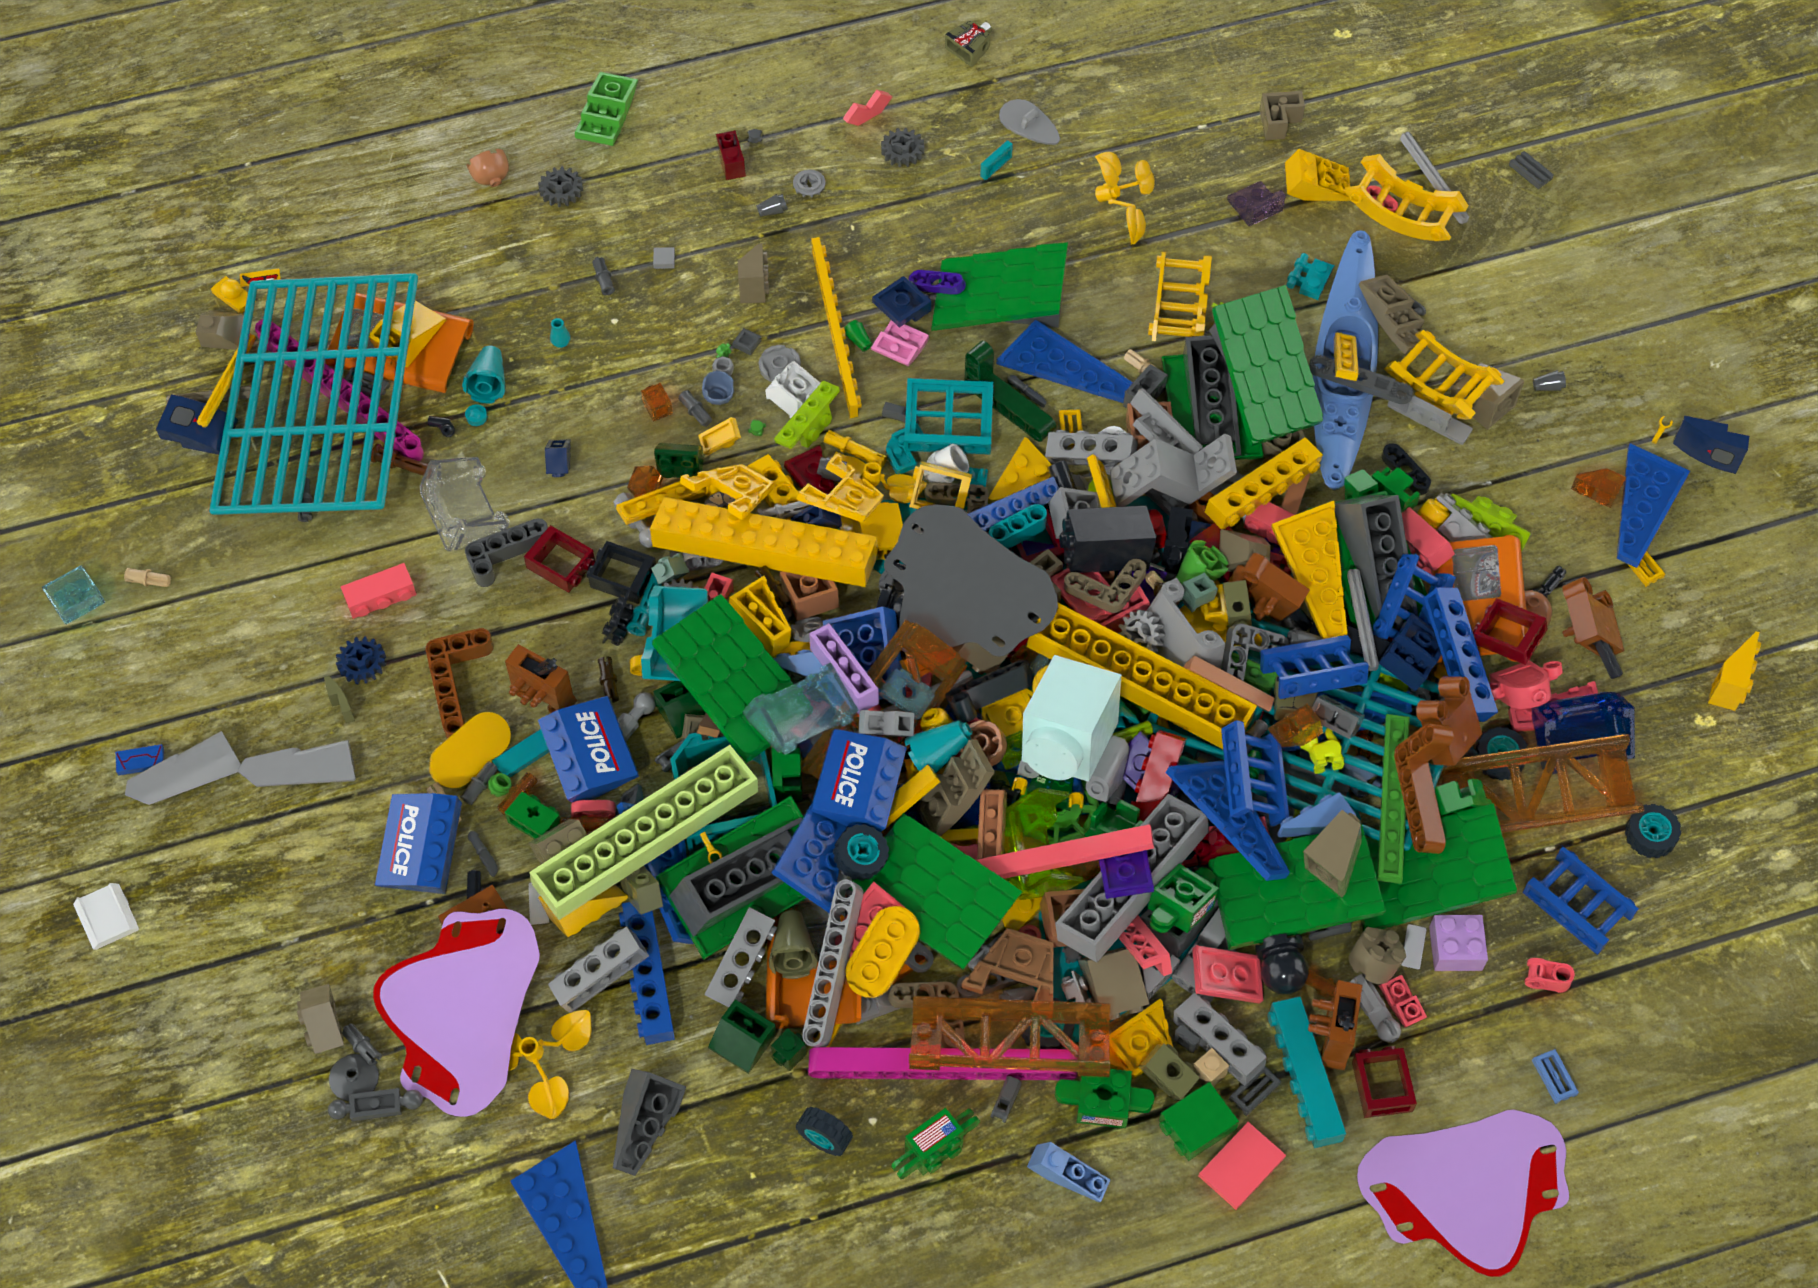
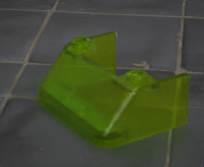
[1004,788,1083,900]

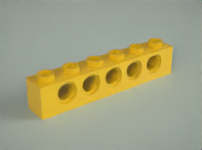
[1205,437,1323,529]
[746,454,801,521]

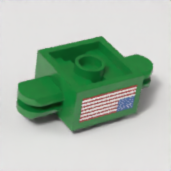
[1148,864,1219,933]
[1055,1066,1155,1128]
[891,1107,980,1180]

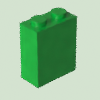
[1159,1082,1239,1161]

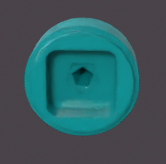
[465,404,488,426]

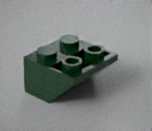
[654,443,704,478]
[653,681,706,739]
[708,1000,776,1074]

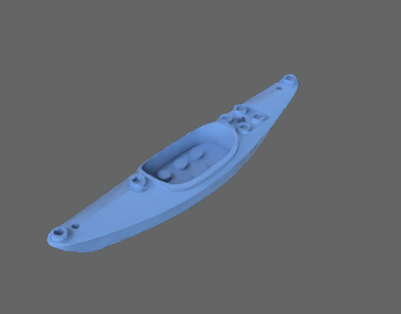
[1313,230,1378,490]

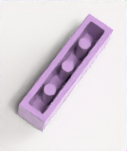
[809,624,879,714]

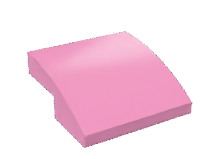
[871,320,929,366]

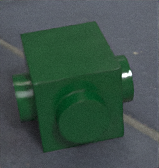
[771,1028,807,1071]

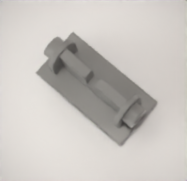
[1061,971,1097,1024]

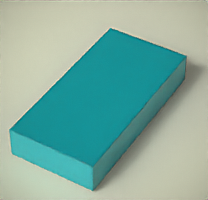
[980,140,1013,180]

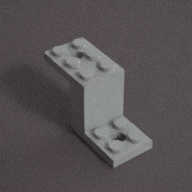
[1110,434,1237,507]

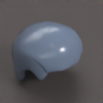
[702,370,734,405]

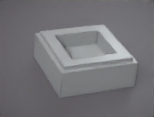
[653,247,675,269]

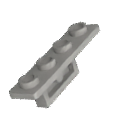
[1131,388,1202,455]
[1387,391,1473,445]
[1436,493,1498,558]

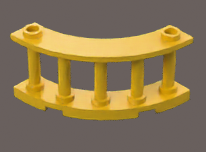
[1344,154,1469,241]
[1148,251,1212,341]
[1384,330,1505,420]

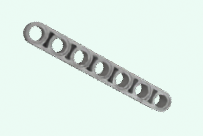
[802,879,863,1048]

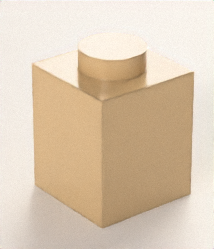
[1193,1048,1229,1087]

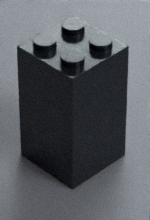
[1059,506,1156,573]

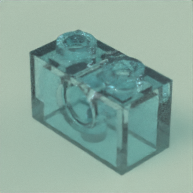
[878,669,935,720]

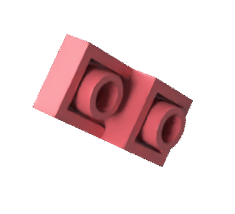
[1379,975,1427,1028]

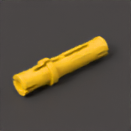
[824,430,887,469]

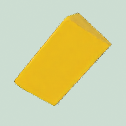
[1203,584,1229,626]

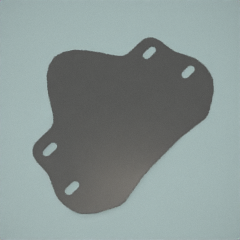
[884,504,1058,657]

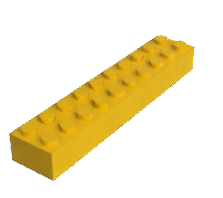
[650,497,878,587]
[1027,603,1257,749]

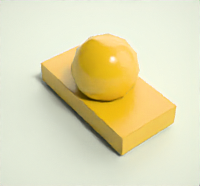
[211,276,256,313]
[698,417,741,455]

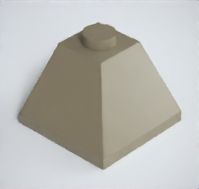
[195,311,244,350]
[1219,529,1271,572]

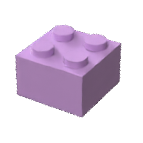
[1429,915,1488,971]

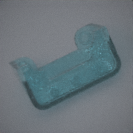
[743,662,859,754]

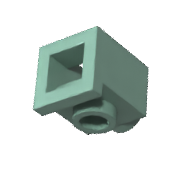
[651,552,690,584]
[1181,573,1218,613]

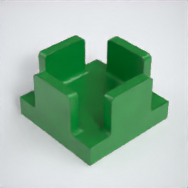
[1372,467,1420,513]
[772,744,802,804]
[1435,778,1492,817]
[1084,800,1143,838]

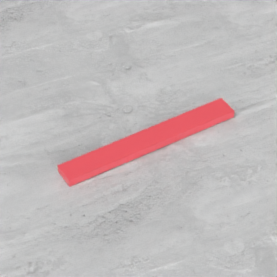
[976,824,1154,879]

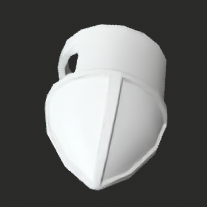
[923,444,969,483]

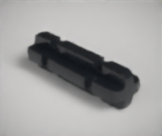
[1536,566,1566,598]

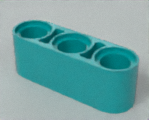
[989,504,1047,549]

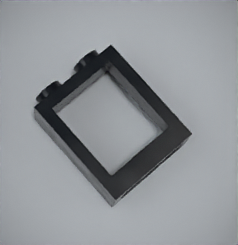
[587,541,656,604]

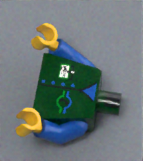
[1011,775,1084,811]

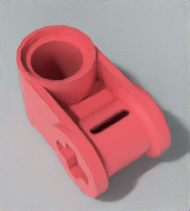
[1525,958,1575,993]

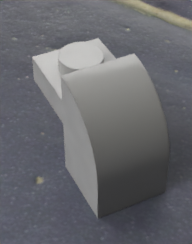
[859,710,914,737]

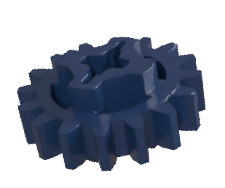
[336,636,387,684]

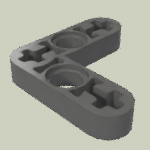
[1221,624,1289,681]

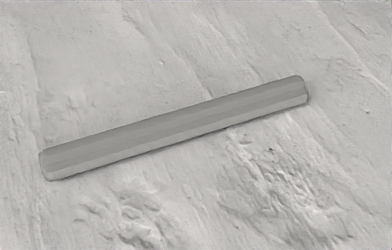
[1347,569,1379,671]

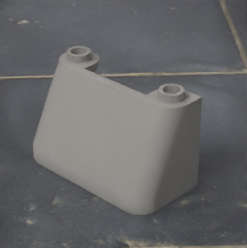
[1147,578,1225,669]
[1017,735,1129,802]

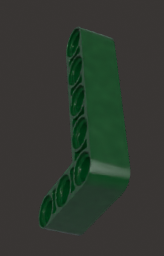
[964,340,1057,442]

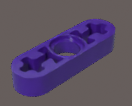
[909,270,966,295]

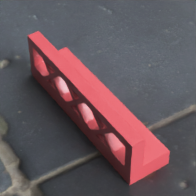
[1119,915,1172,976]

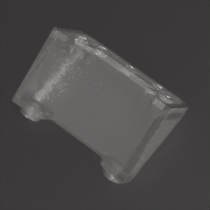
[420,457,509,552]

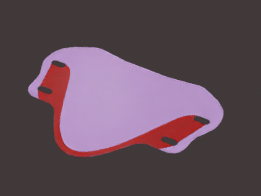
[373,909,540,1117]
[1357,1110,1569,1277]

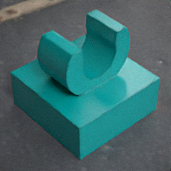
[967,467,988,487]

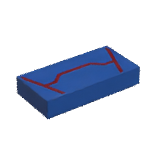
[115,744,165,776]

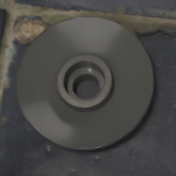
[329,1054,379,1102]

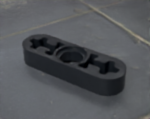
[1381,443,1431,495]

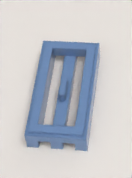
[1532,1049,1579,1104]

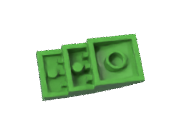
[575,72,638,146]

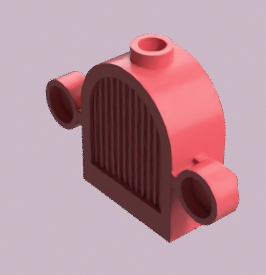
[1489,660,1563,709]

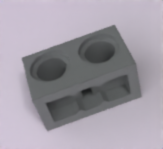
[1123,364,1168,408]
[1308,695,1365,739]

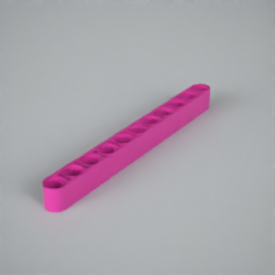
[255,320,424,461]
[808,1047,1077,1080]

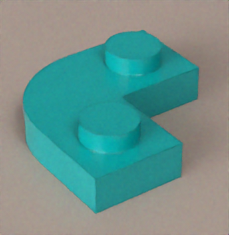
[886,423,924,474]

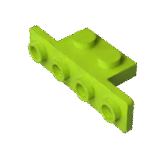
[774,381,840,449]
[1449,494,1531,552]

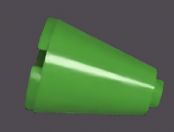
[1176,540,1228,602]

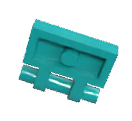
[1286,253,1334,300]

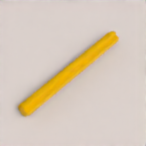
[197,333,256,427]

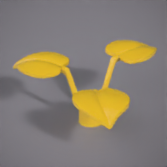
[1095,152,1155,245]
[834,451,927,532]
[508,1010,592,1119]

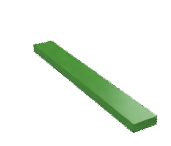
[1377,714,1410,884]

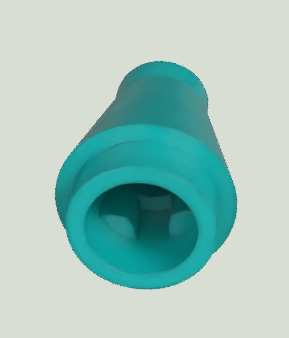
[550,318,571,348]

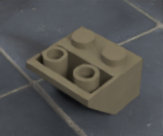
[738,243,769,304]

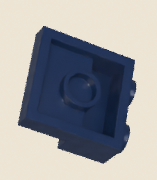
[872,276,931,328]

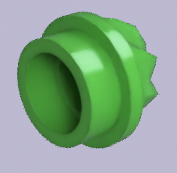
[488,773,511,797]

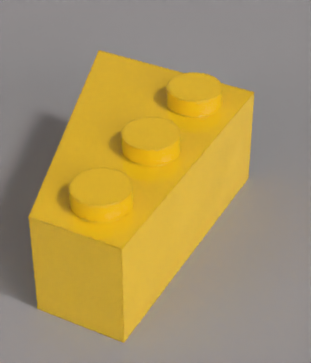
[729,575,791,657]

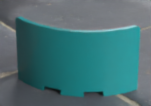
[641,586,708,681]

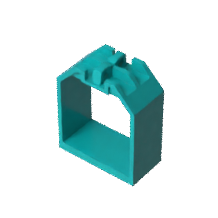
[670,733,777,856]

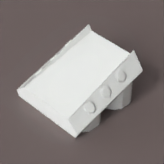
[765,361,820,418]
[73,883,139,950]

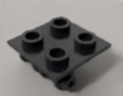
[602,589,634,646]

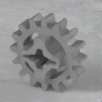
[1118,610,1165,654]

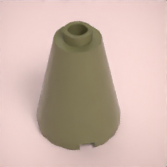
[769,910,818,979]

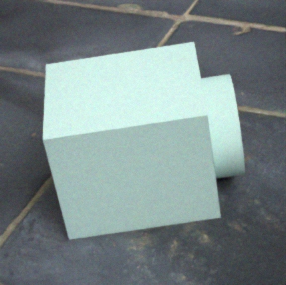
[1022,655,1121,782]

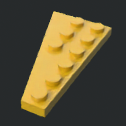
[1271,501,1347,639]

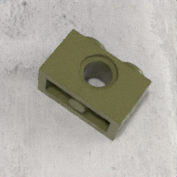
[621,866,663,914]
[1138,1043,1200,1101]

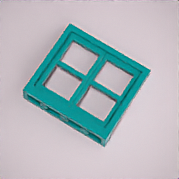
[904,378,993,455]

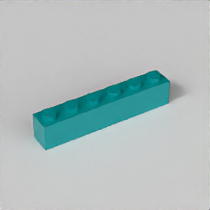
[1267,997,1346,1148]

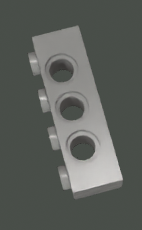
[1045,430,1138,467]
[704,907,777,1007]
[548,926,649,1013]
[1173,992,1267,1086]

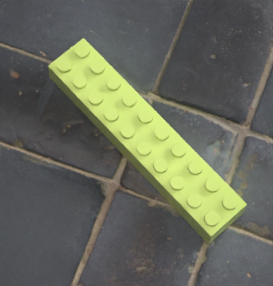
[529,745,758,920]

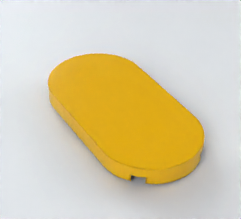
[429,712,511,788]
[846,906,920,998]

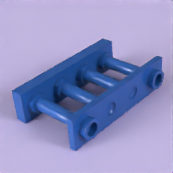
[1372,554,1456,639]
[1260,635,1369,699]
[1221,720,1289,827]
[1522,847,1639,955]

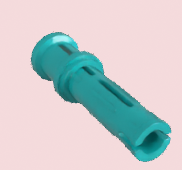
[626,573,662,636]

